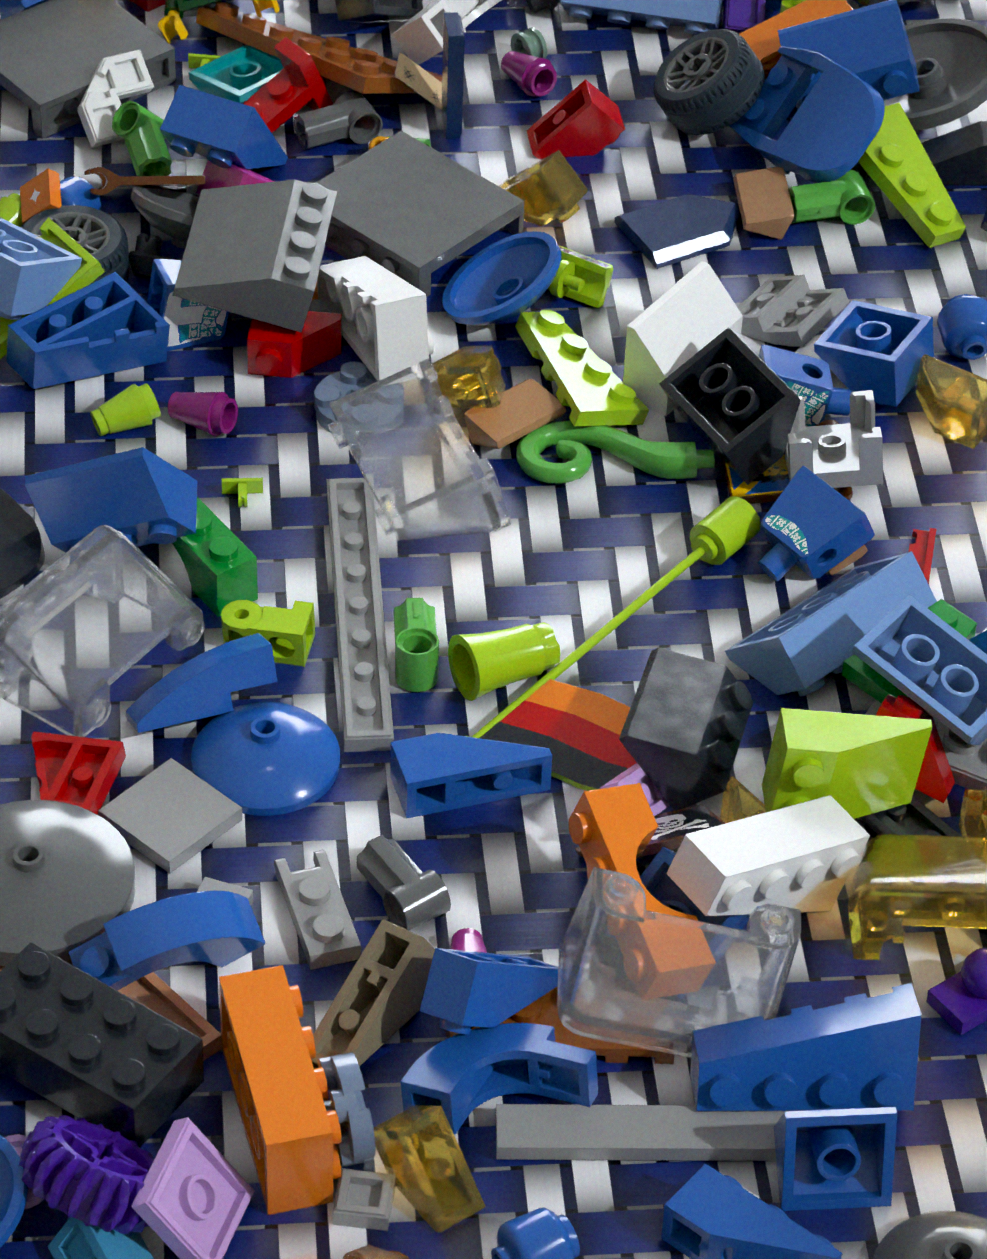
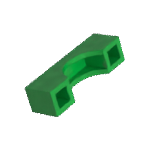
[155,454,258,617]

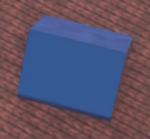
[773,1107,897,1211]

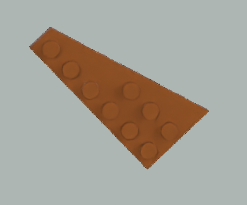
[195,2,442,94]

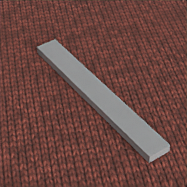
[327,477,394,752]

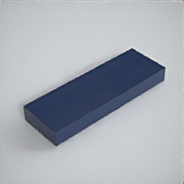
[441,12,465,139]

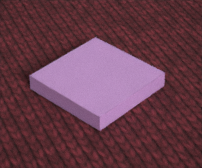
[131,1117,255,1259]

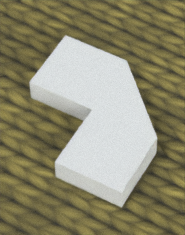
[77,50,154,148]

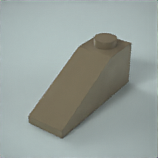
[311,919,435,1067]

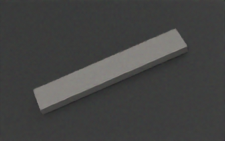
[496,1104,794,1161]

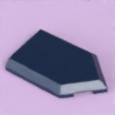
[614,194,741,269]

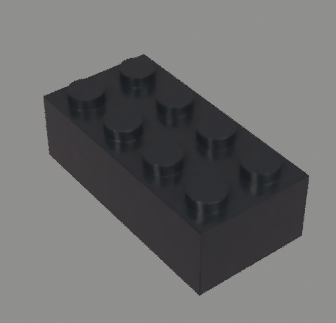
[0,942,204,1148]

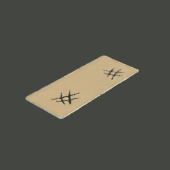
[395,52,442,110]

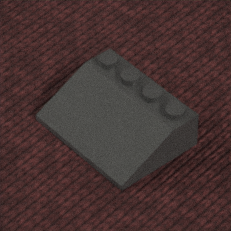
[172,179,337,333]

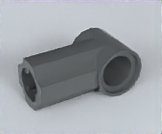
[294,91,383,151]
[356,835,451,930]

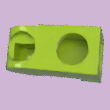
[221,600,315,667]

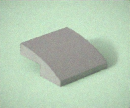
[737,275,849,346]

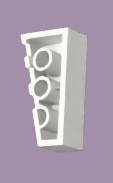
[317,256,434,384]
[666,795,870,916]

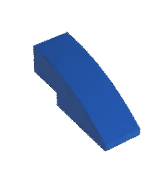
[126,633,278,733]

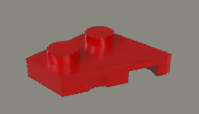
[31,731,126,815]

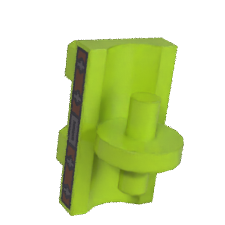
[548,246,613,308]

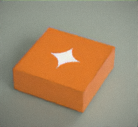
[20,168,62,224]

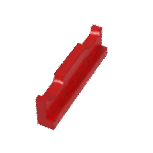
[909,528,937,584]

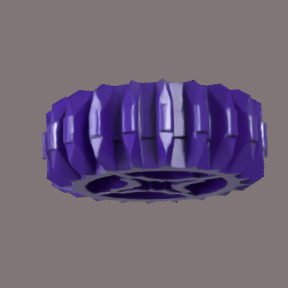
[19,1115,154,1234]

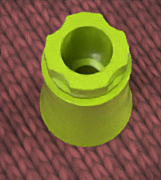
[448,622,561,701]

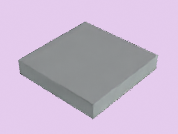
[98,758,242,874]

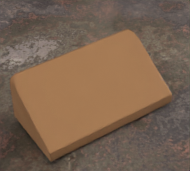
[733,167,794,240]
[464,379,567,449]

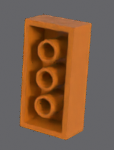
[219,965,342,1215]

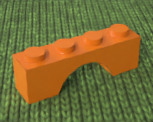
[569,783,715,998]

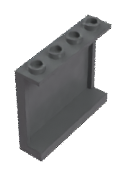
[0,0,176,139]
[316,131,524,297]

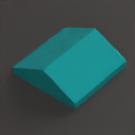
[188,44,283,103]

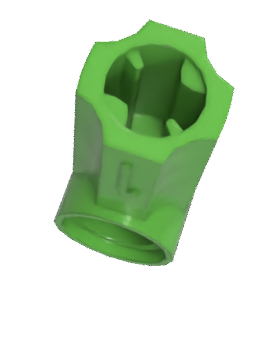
[112,101,172,176]
[789,170,875,225]
[393,598,439,692]

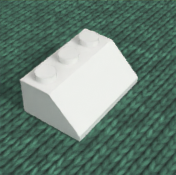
[623,261,744,416]

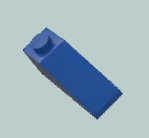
[390,733,552,819]
[420,948,569,1035]

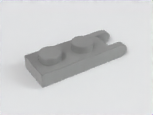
[274,850,361,970]

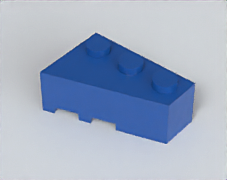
[7,272,170,389]

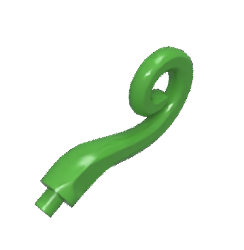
[516,420,714,483]

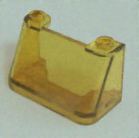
[848,834,987,960]

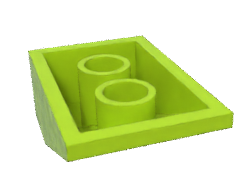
[762,708,933,819]

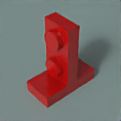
[243,37,334,133]

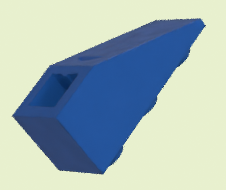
[661,1163,842,1259]

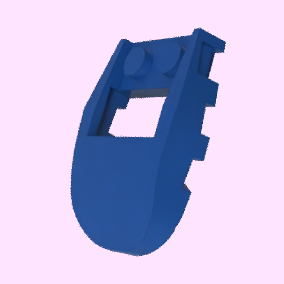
[730,46,885,183]

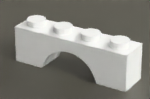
[393,0,501,65]

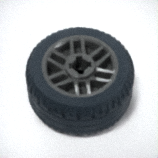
[653,29,764,135]
[21,205,129,284]

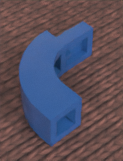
[69,891,266,991]
[400,1023,598,1136]

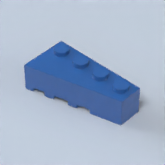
[690,983,921,1111]

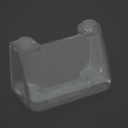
[328,359,511,541]
[0,525,204,737]
[557,867,801,1058]

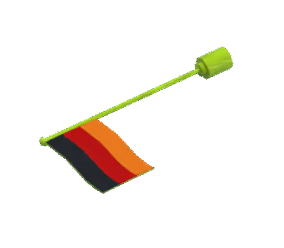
[467,496,761,791]

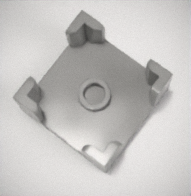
[784,390,883,488]

